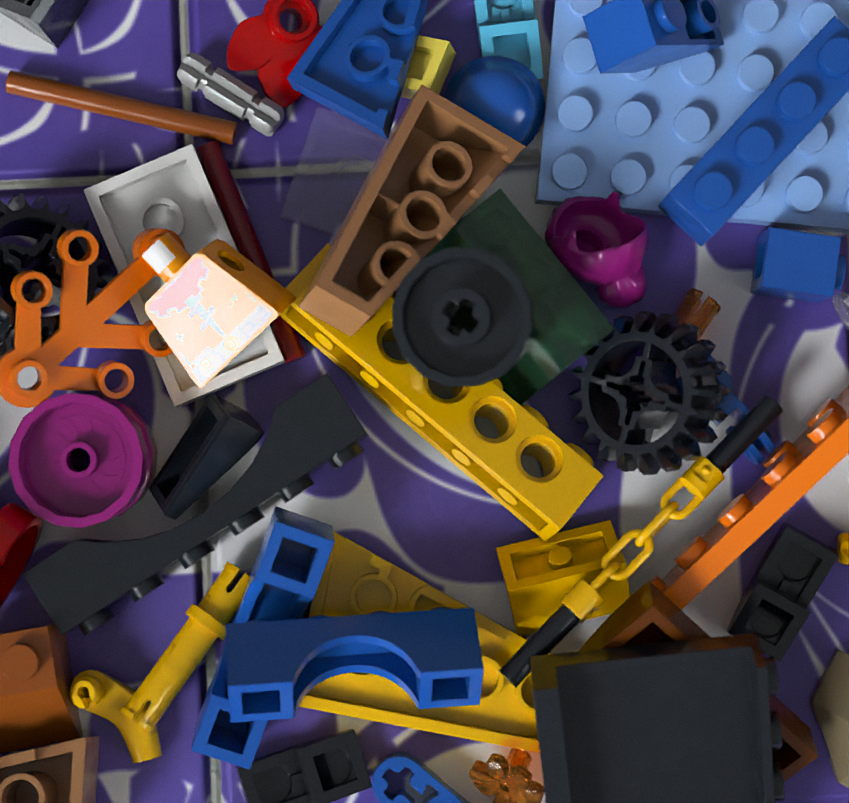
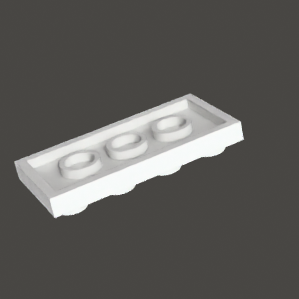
[83,144,285,408]

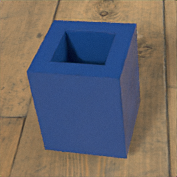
[750,227,847,304]

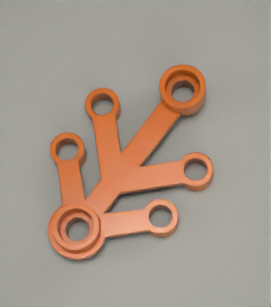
[0,228,185,408]

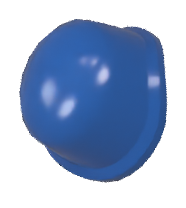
[444,56,545,148]

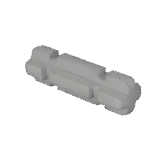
[177,52,285,137]

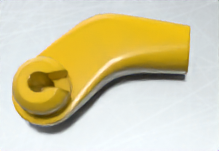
[69,669,162,763]

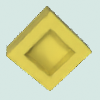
[401,35,456,99]

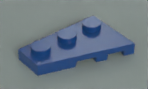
[287,0,429,140]

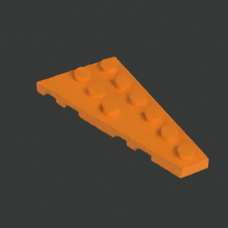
[649,385,849,610]

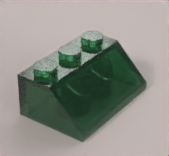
[426,189,614,405]

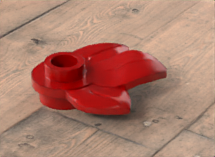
[226,0,322,109]

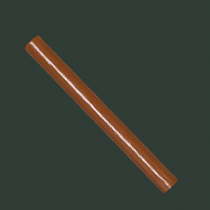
[6,70,238,145]

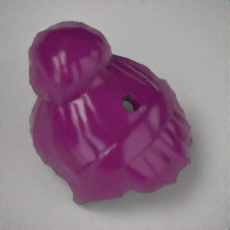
[544,191,649,308]

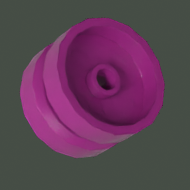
[8,393,158,528]

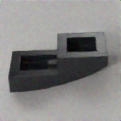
[727,521,839,662]
[235,729,372,803]

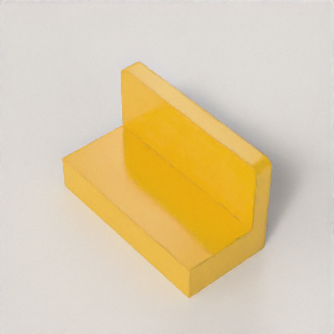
[496,520,630,636]

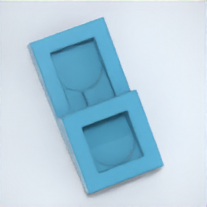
[473,0,544,79]

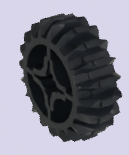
[0,193,112,349]
[568,311,731,475]

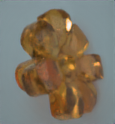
[469,748,544,803]

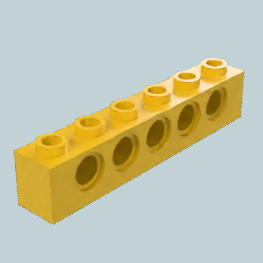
[279,243,604,541]

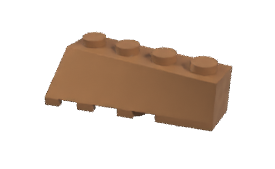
[298,85,526,337]

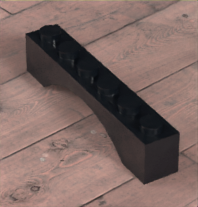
[23,373,369,636]

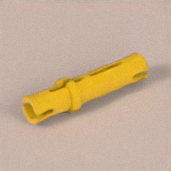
[120,562,250,733]

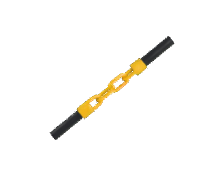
[498,395,783,688]

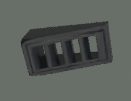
[149,393,265,520]

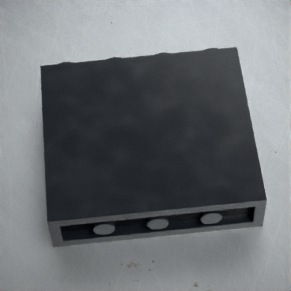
[529,633,785,803]

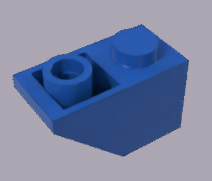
[583,0,724,74]

